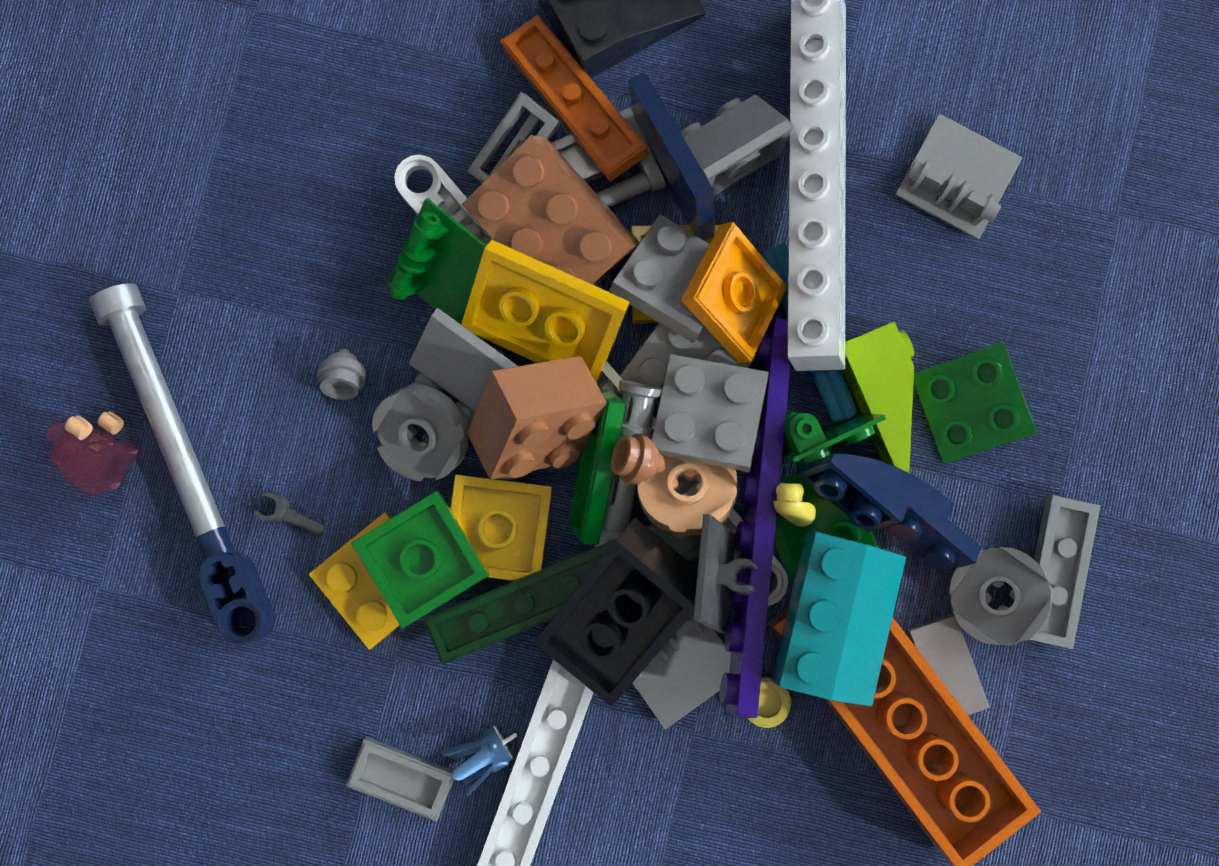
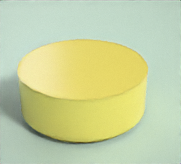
[748,677,791,728]

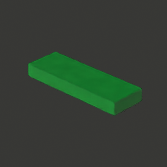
[568,389,626,545]

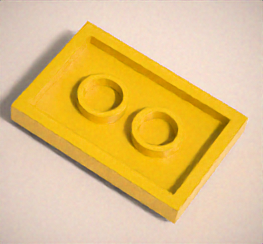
[461,240,630,383]

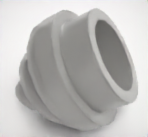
[317,349,366,400]

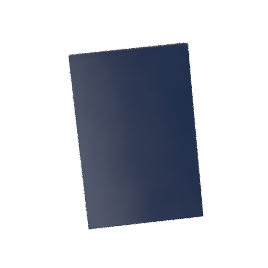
[628,72,715,240]

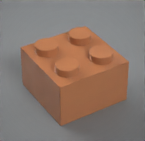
[467,356,607,480]

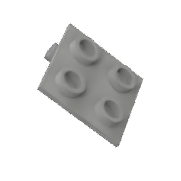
[895,113,1023,240]
[633,613,731,730]

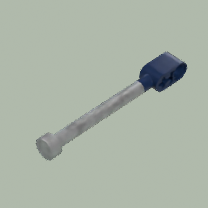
[89,283,275,644]

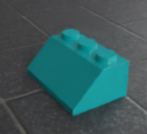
[771,532,906,706]

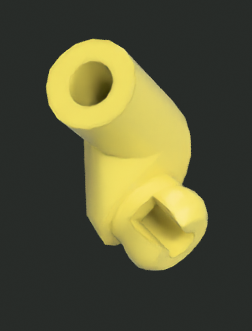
[773,483,816,527]

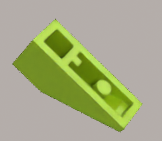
[841,321,914,473]

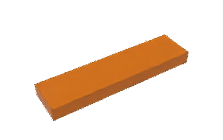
[500,15,649,182]

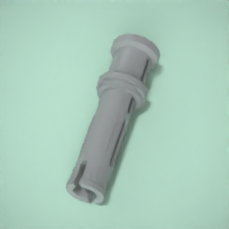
[602,380,663,533]

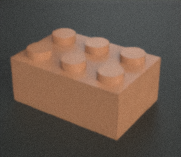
[462,135,640,286]

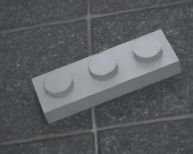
[1029,495,1100,649]

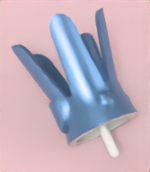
[441,726,517,797]

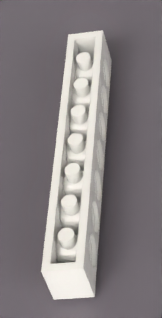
[788,0,846,371]

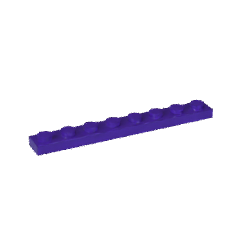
[719,318,790,718]

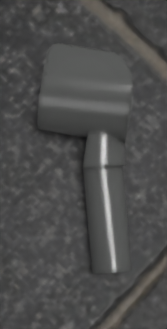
[254,492,325,536]

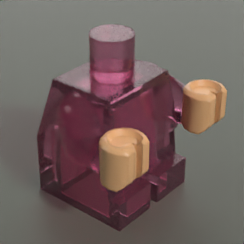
[46,411,139,496]

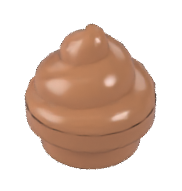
[611,433,665,485]

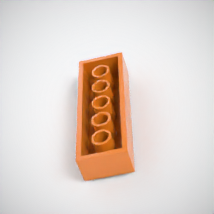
[767,606,1041,866]

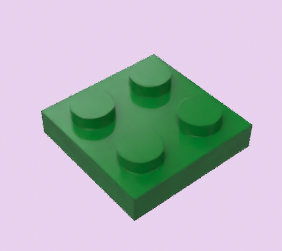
[351,491,490,629]

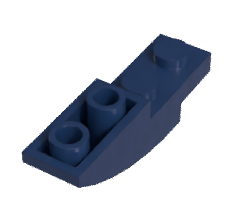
[798,454,981,572]

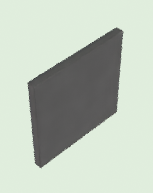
[693,514,758,633]

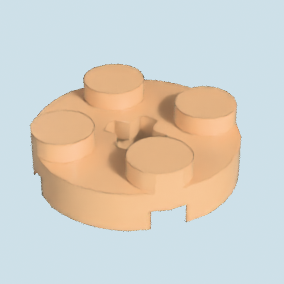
[638,456,737,539]

